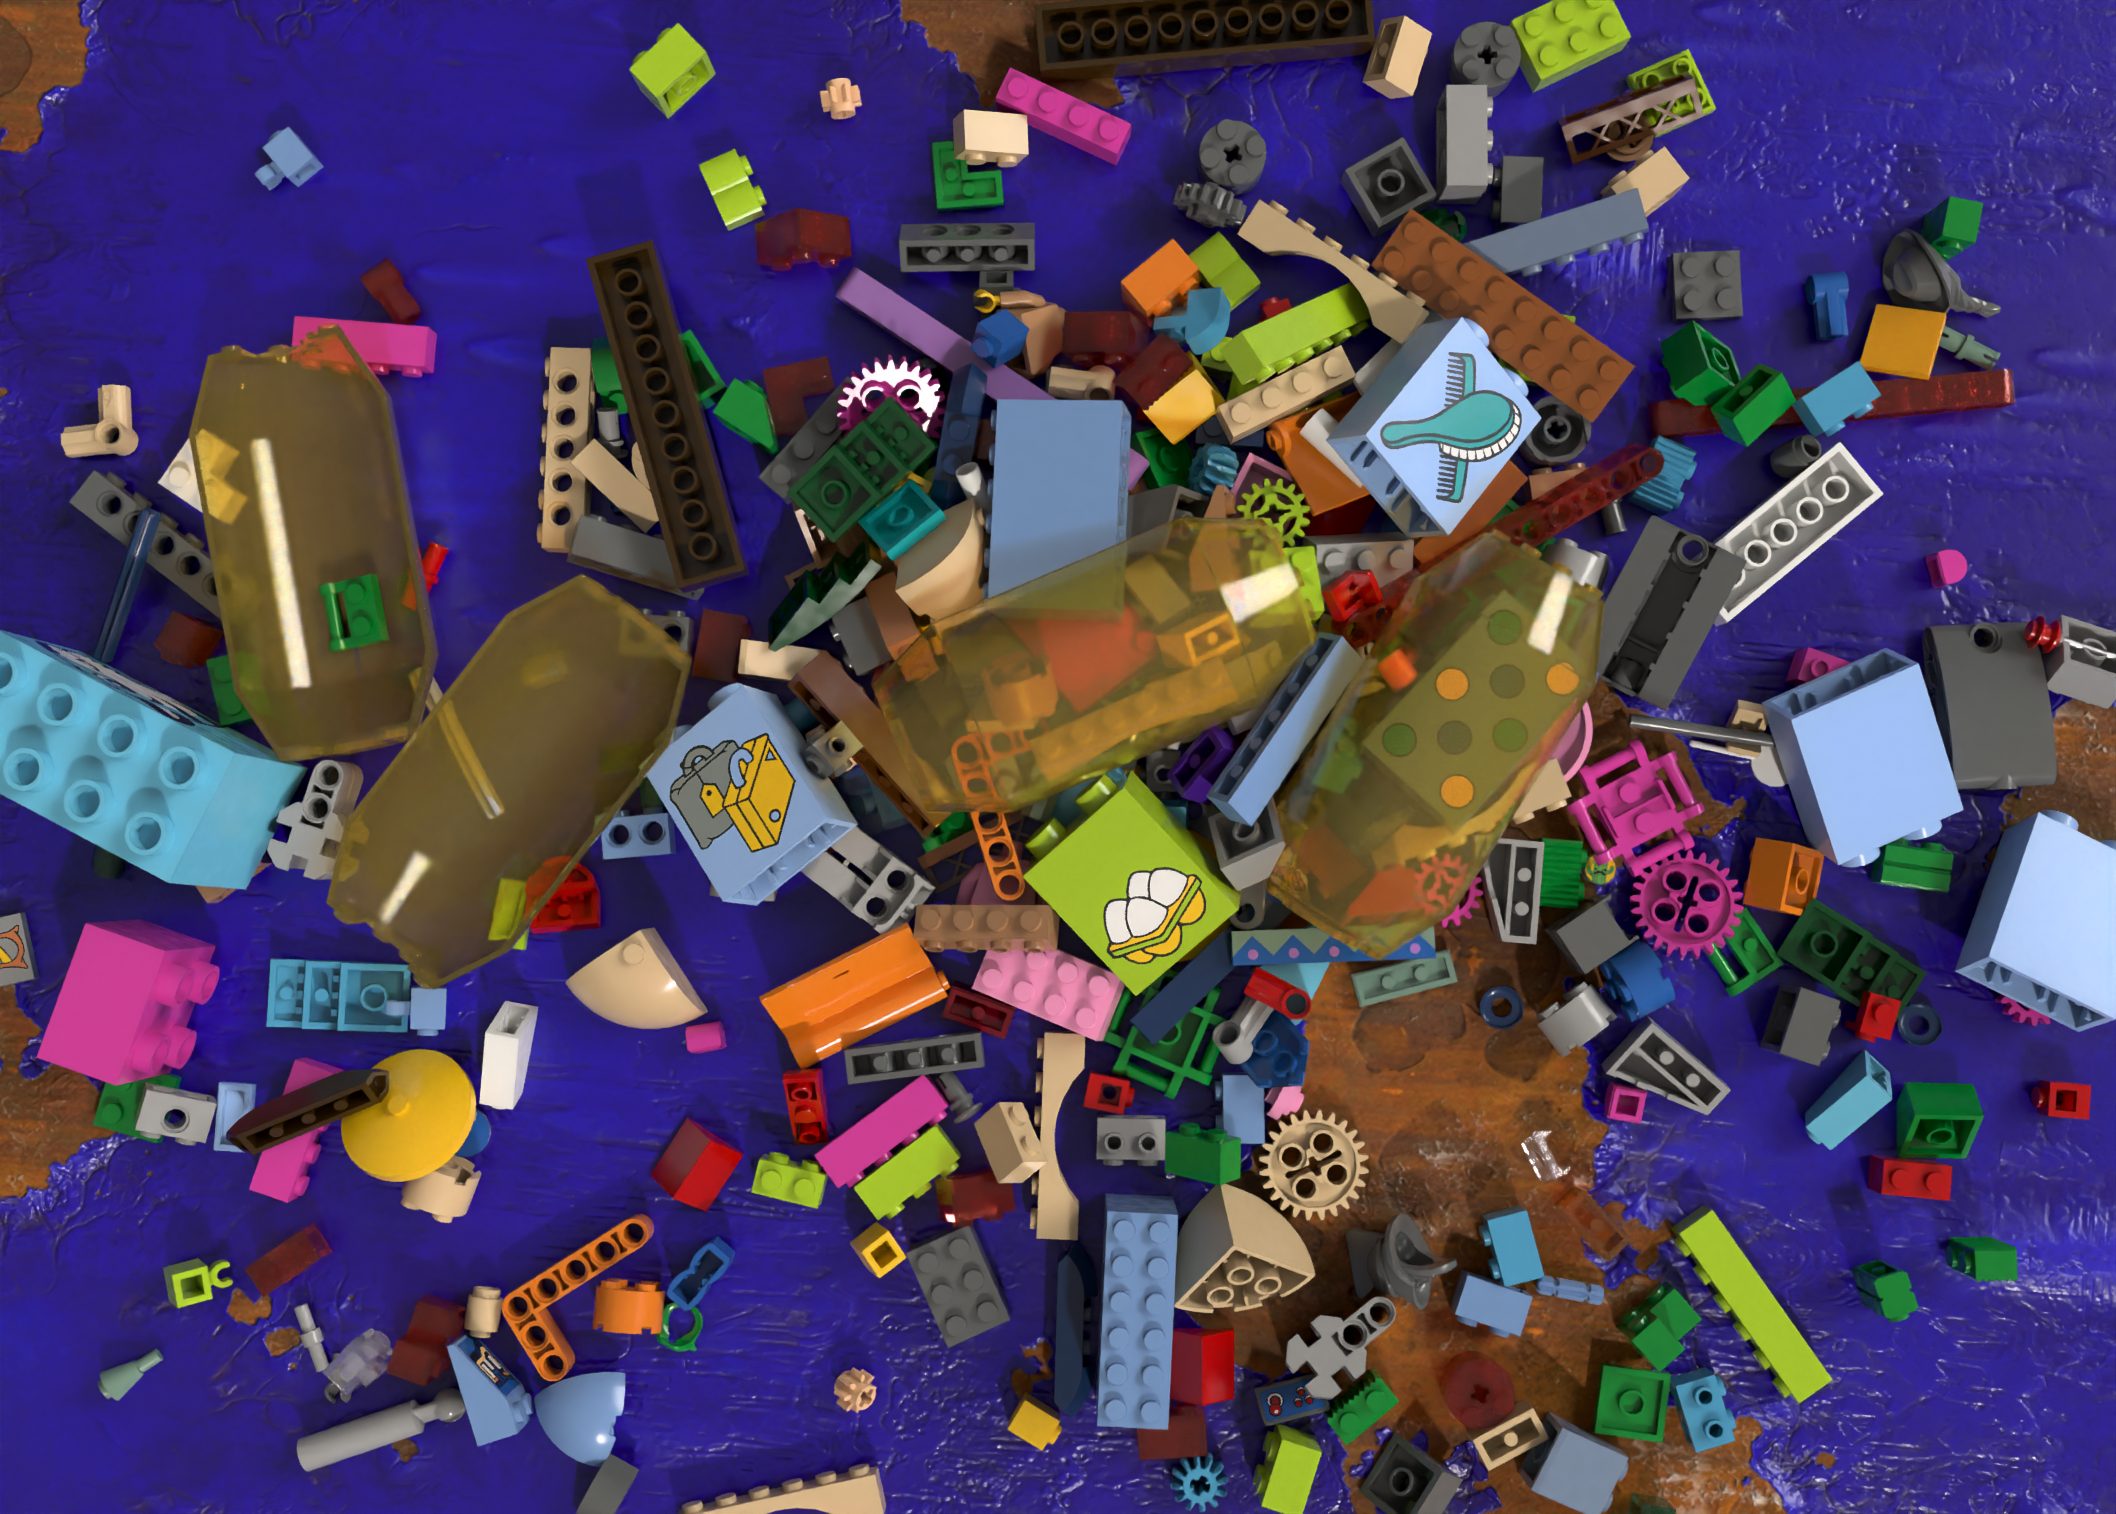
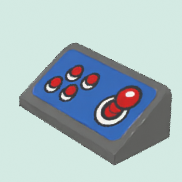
[1254,1373,1330,1427]

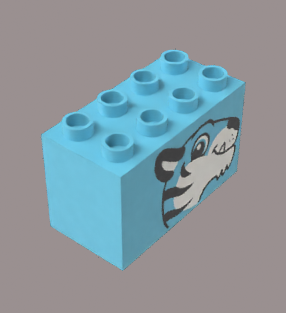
[0,630,308,890]

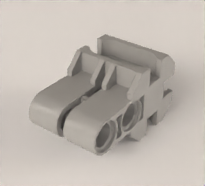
[267,760,365,880]
[800,826,935,934]
[1285,1297,1396,1400]

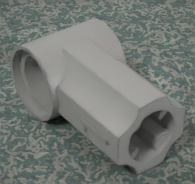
[1212,995,1274,1064]

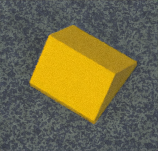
[1137,350,1226,445]

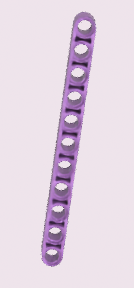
[835,267,1150,492]

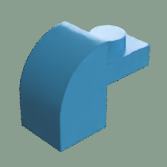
[1153,287,1231,355]

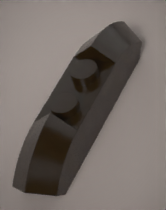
[226,1069,389,1155]

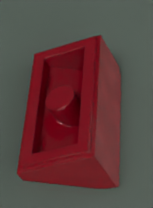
[941,980,1016,1040]

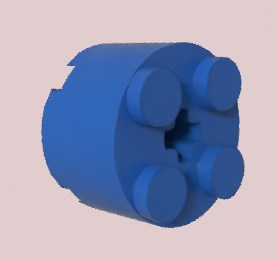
[1599,941,1675,1023]

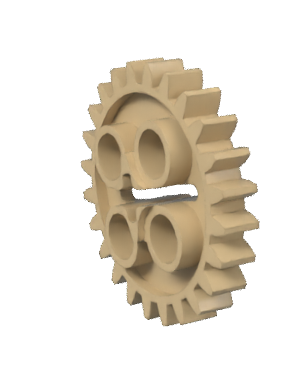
[1258,1108,1369,1220]

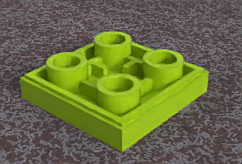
[1626,49,1716,139]

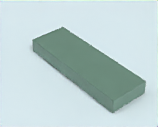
[1350,949,1458,1007]

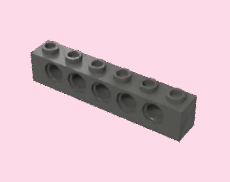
[69,470,264,628]

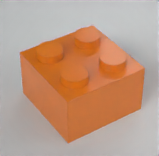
[1121,239,1199,331]

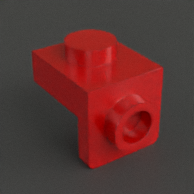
[1322,570,1383,621]
[1845,990,1901,1043]

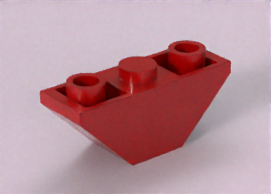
[782,1068,829,1145]

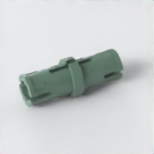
[1939,325,2001,372]

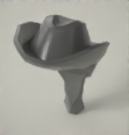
[1882,228,2001,318]

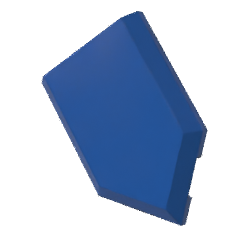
[1238,1009,1310,1088]

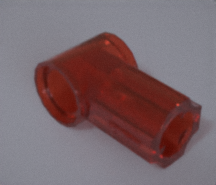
[359,257,423,325]

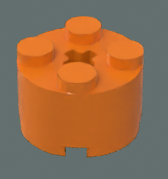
[592,1278,665,1334]

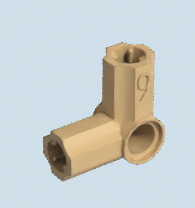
[1048,365,1116,400]
[61,384,139,458]

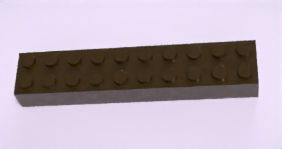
[1034,0,1375,83]
[586,240,750,593]

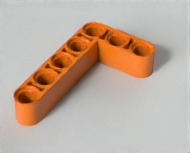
[952,718,1049,901]
[502,1214,654,1381]

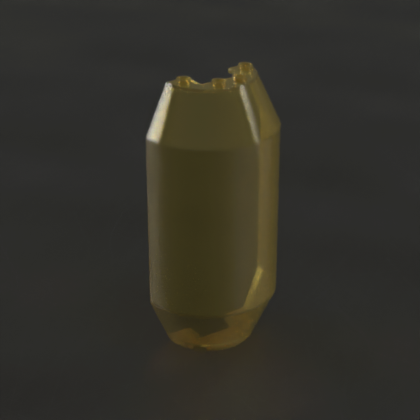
[189,323,439,761]
[872,517,1318,813]
[1264,528,1605,960]
[326,574,693,990]

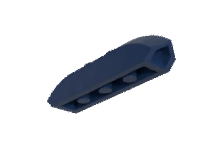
[930,363,988,512]
[1054,1242,1098,1417]

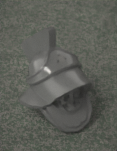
[1346,1214,1457,1310]

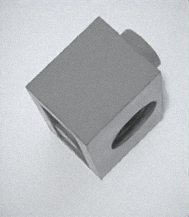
[134,1083,217,1145]

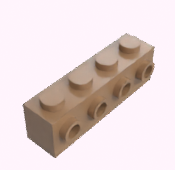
[913,905,1060,953]

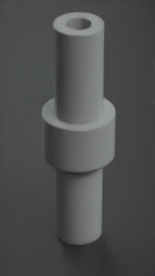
[294,1303,330,1372]

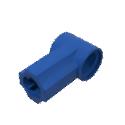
[1805,271,1849,341]

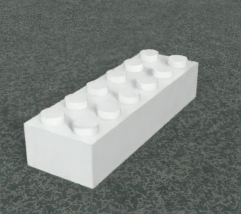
[1692,442,1883,626]

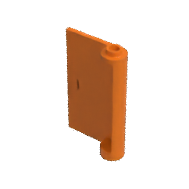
[1266,390,1370,516]

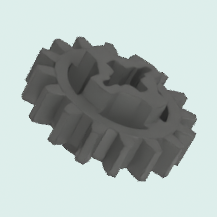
[1173,181,1247,228]

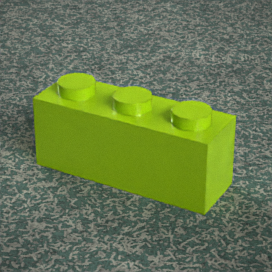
[854,1123,961,1220]

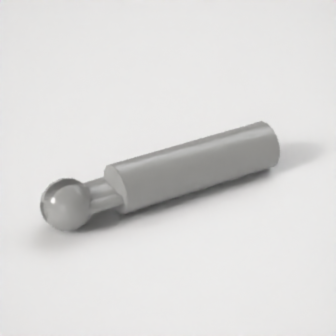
[297,1388,466,1472]

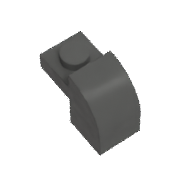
[576,1454,639,1514]

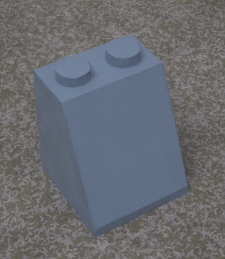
[1518,1411,1629,1514]

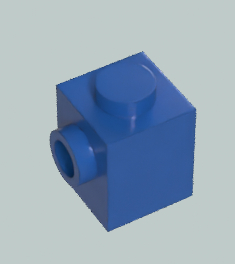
[970,309,1029,369]

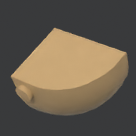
[895,497,991,625]
[565,927,708,1029]
[1174,1184,1316,1313]

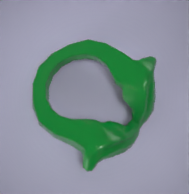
[650,1302,703,1352]

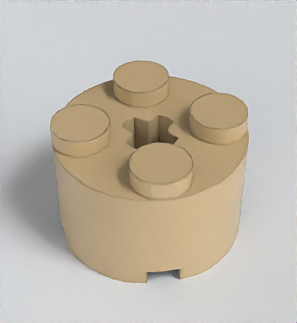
[401,1155,481,1223]

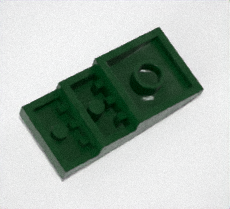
[786,396,939,543]
[768,534,882,652]
[1776,897,1927,1023]

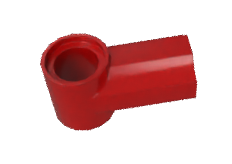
[1243,966,1312,1020]

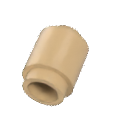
[463,1286,503,1338]

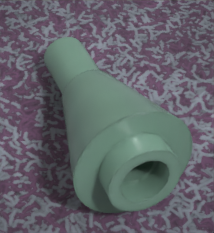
[97,1349,163,1401]

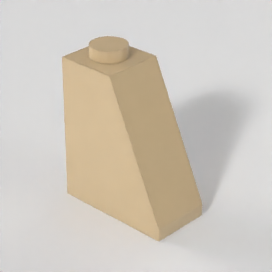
[738,639,830,683]

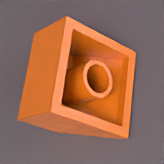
[1743,837,1824,916]

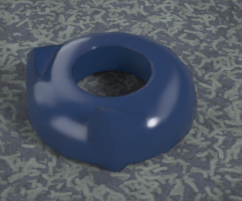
[1480,985,1524,1030]
[1897,1003,1943,1047]

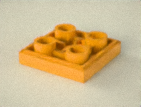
[1860,304,1946,380]

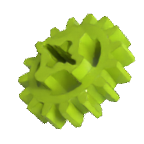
[1235,478,1310,549]

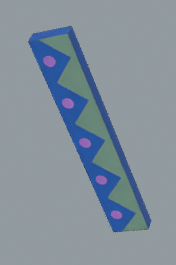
[1230,924,1436,966]

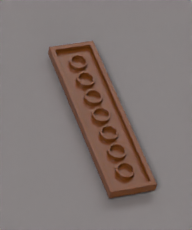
[1371,208,1635,423]

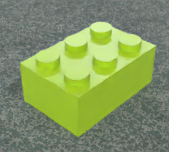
[1509,0,1631,93]

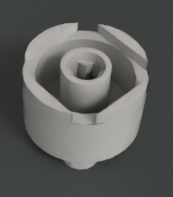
[1530,538,1609,610]
[1536,982,1617,1058]

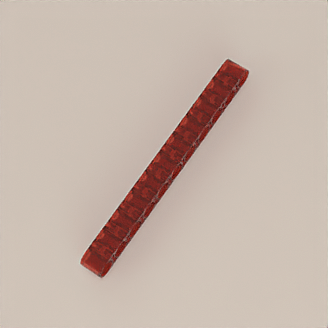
[1648,369,2016,439]
[1331,443,1664,648]

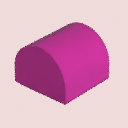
[1925,550,1967,588]
[686,1021,727,1054]
[1604,1082,1648,1124]

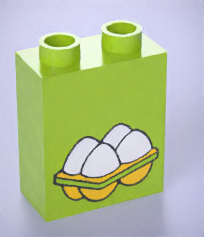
[1023,770,1242,996]

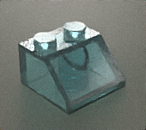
[830,768,910,837]

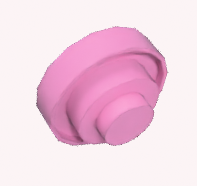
[1264,1086,1305,1120]

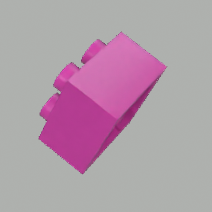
[36,919,220,1086]

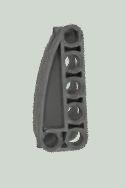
[1577,515,1747,712]
[1922,621,2057,790]

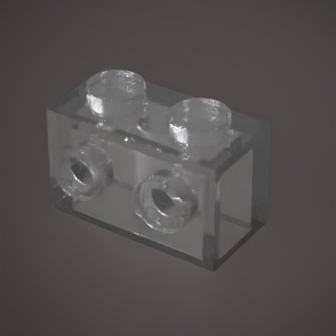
[322,1328,395,1396]

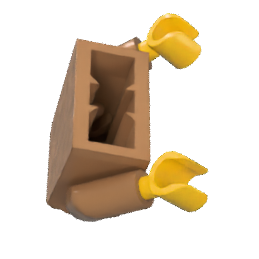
[974,290,1070,380]

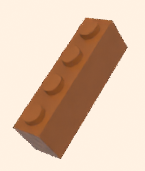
[1411,460,1528,579]

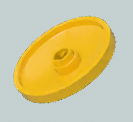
[341,1049,476,1182]

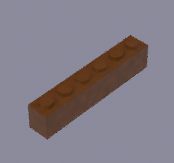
[787,650,963,838]

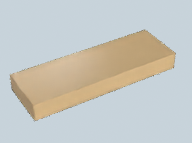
[570,438,659,534]

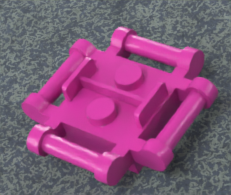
[1566,739,1705,878]

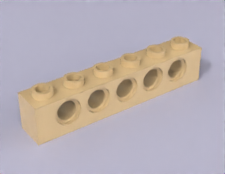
[537,347,596,553]

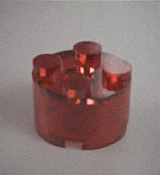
[1439,1351,1515,1429]

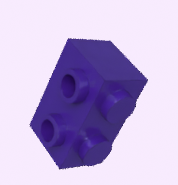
[1167,725,1242,806]

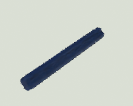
[92,508,161,663]

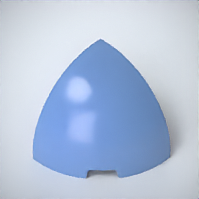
[534,1372,625,1467]

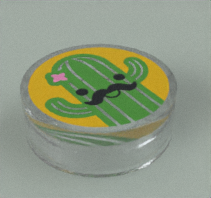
[1581,852,1617,885]

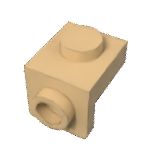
[1725,700,1768,758]

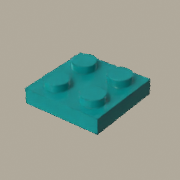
[858,479,947,562]

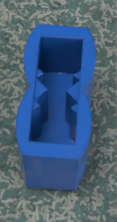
[667,1236,735,1311]

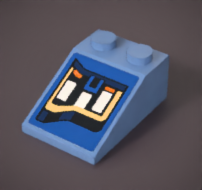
[447,1331,535,1446]

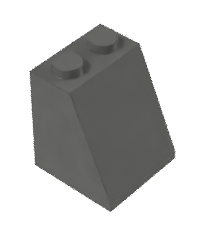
[1126,484,1211,562]

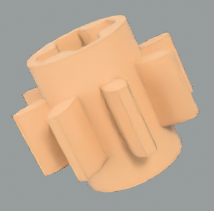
[820,78,862,119]
[834,1367,876,1413]

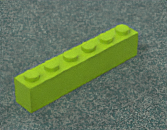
[1219,282,1371,385]
[1671,1205,1833,1404]

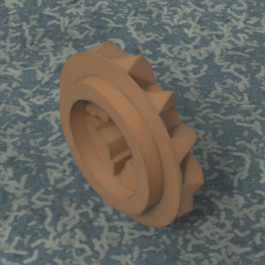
[1601,114,1653,164]

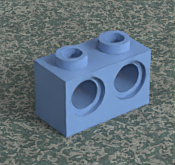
[600,807,676,860]

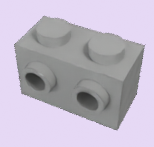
[1096,1114,1166,1166]

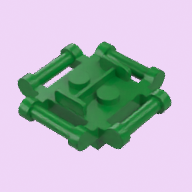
[1103,969,1228,1100]

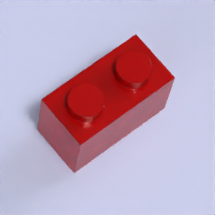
[1868,1155,1953,1201]

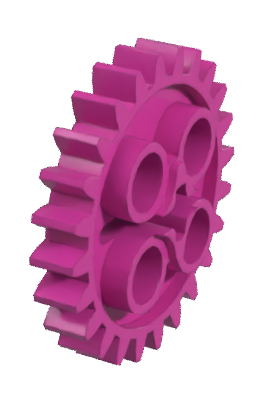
[836,355,946,439]
[1629,850,1744,960]

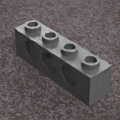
[899,223,1035,272]
[844,1030,986,1085]

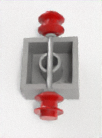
[2023,615,2116,709]

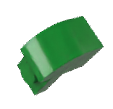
[591,337,629,415]

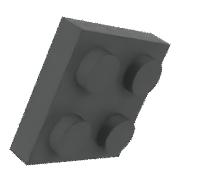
[1670,250,1743,322]

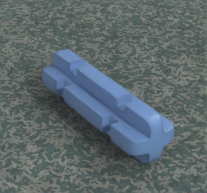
[1536,1275,1604,1305]

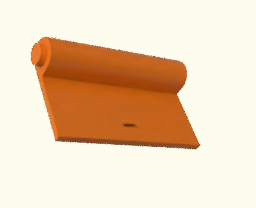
[759,922,951,1069]

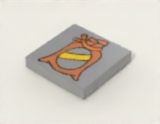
[0,912,39,987]

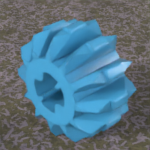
[1187,442,1239,498]
[1170,1451,1228,1512]

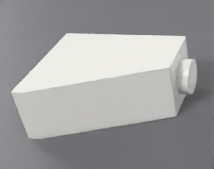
[479,1001,538,1110]

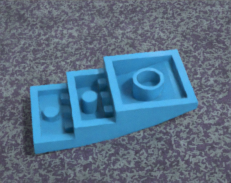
[266,958,411,1032]

